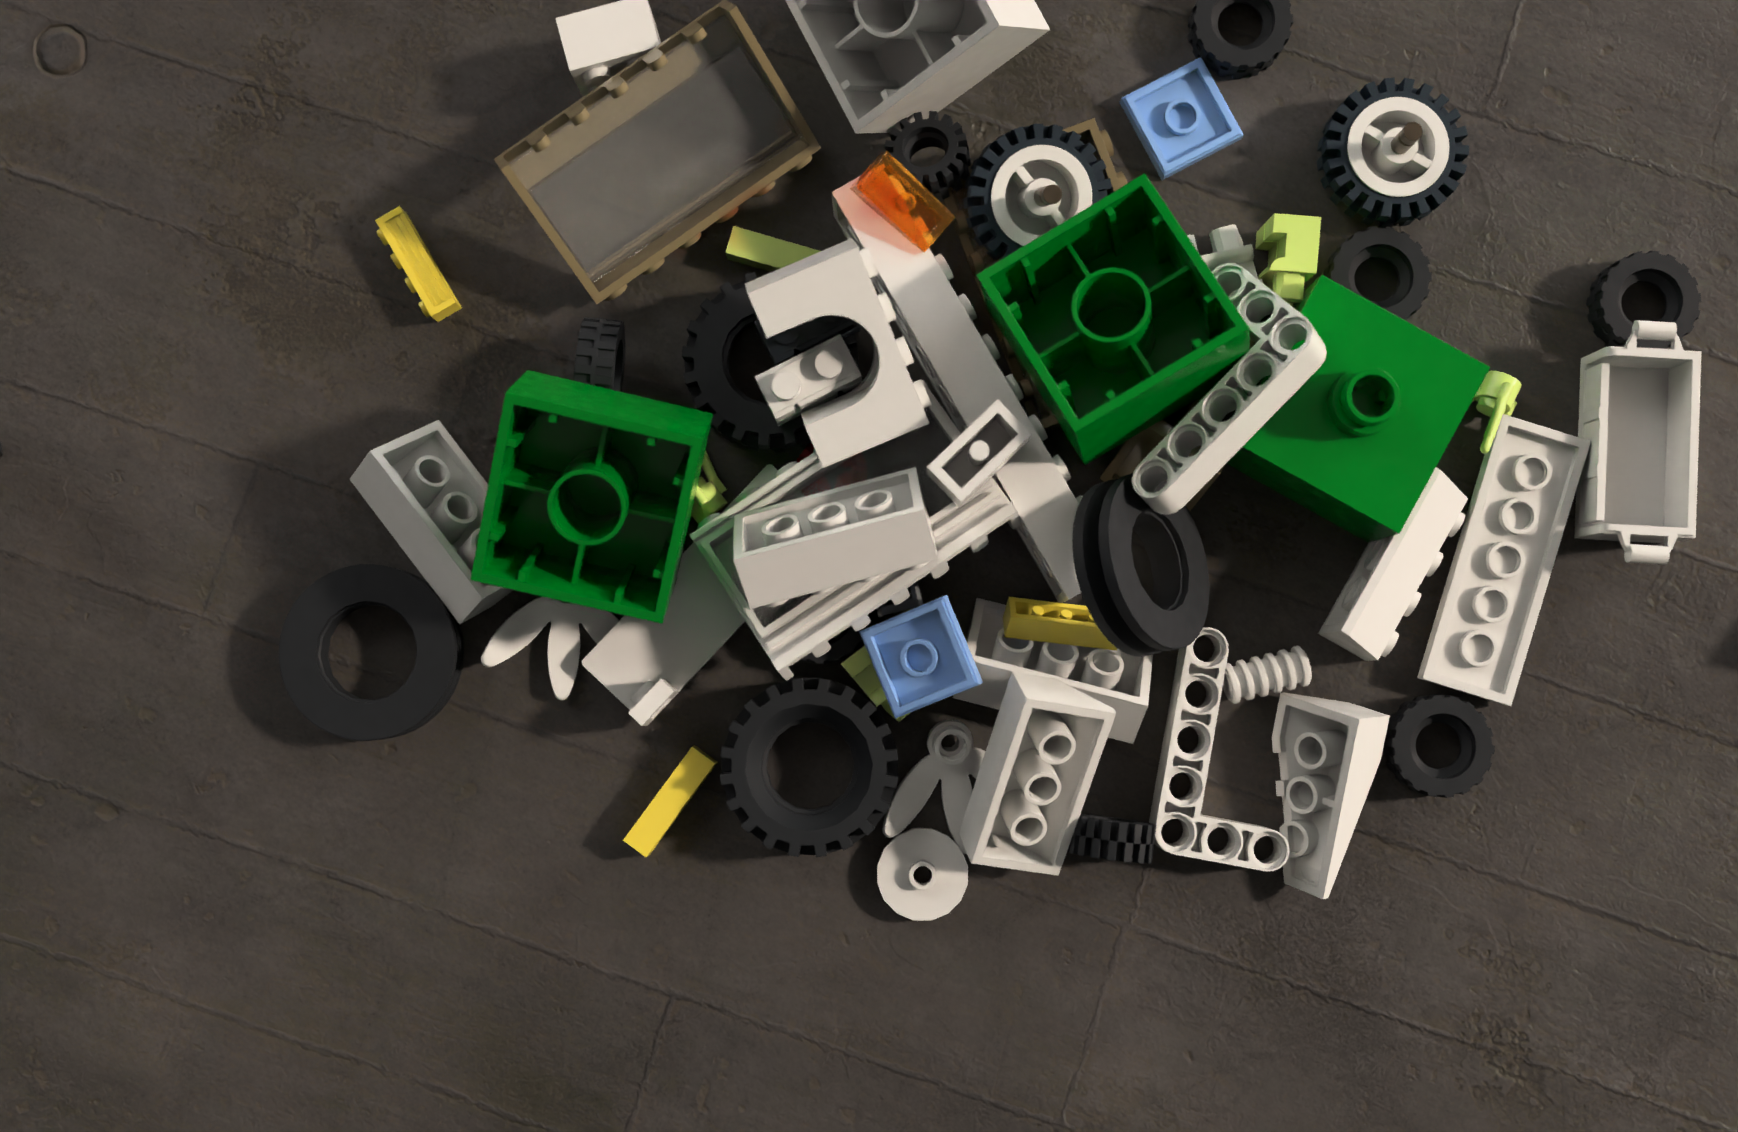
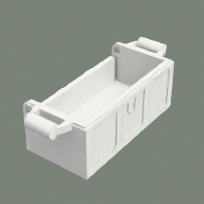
[1574,320,1701,565]

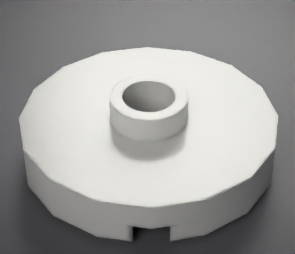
[877,828,968,921]

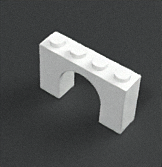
[745,238,931,468]

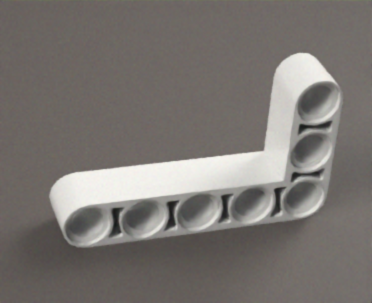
[1132,263,1327,515]
[1149,627,1290,871]

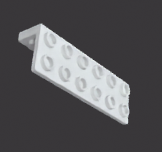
[582,464,805,726]

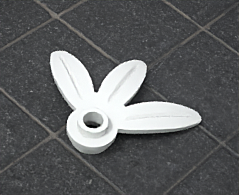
[481,596,620,701]
[882,719,986,854]

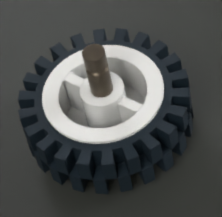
[1317,77,1469,228]
[963,123,1112,260]

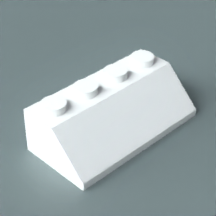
[350,420,513,624]
[733,467,938,609]
[1318,468,1468,661]
[953,598,1153,744]
[959,671,1116,876]

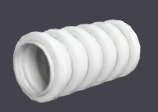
[1223,646,1312,704]

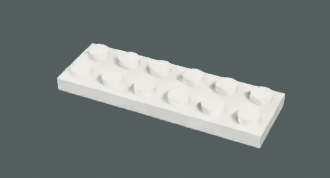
[1417,414,1591,706]

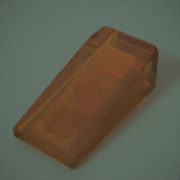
[850,151,955,252]

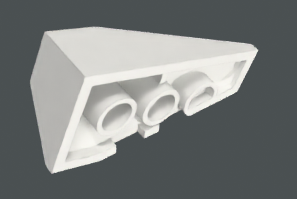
[1272,693,1390,899]

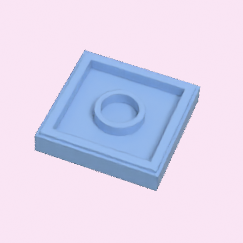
[1120,57,1244,180]
[859,595,983,719]

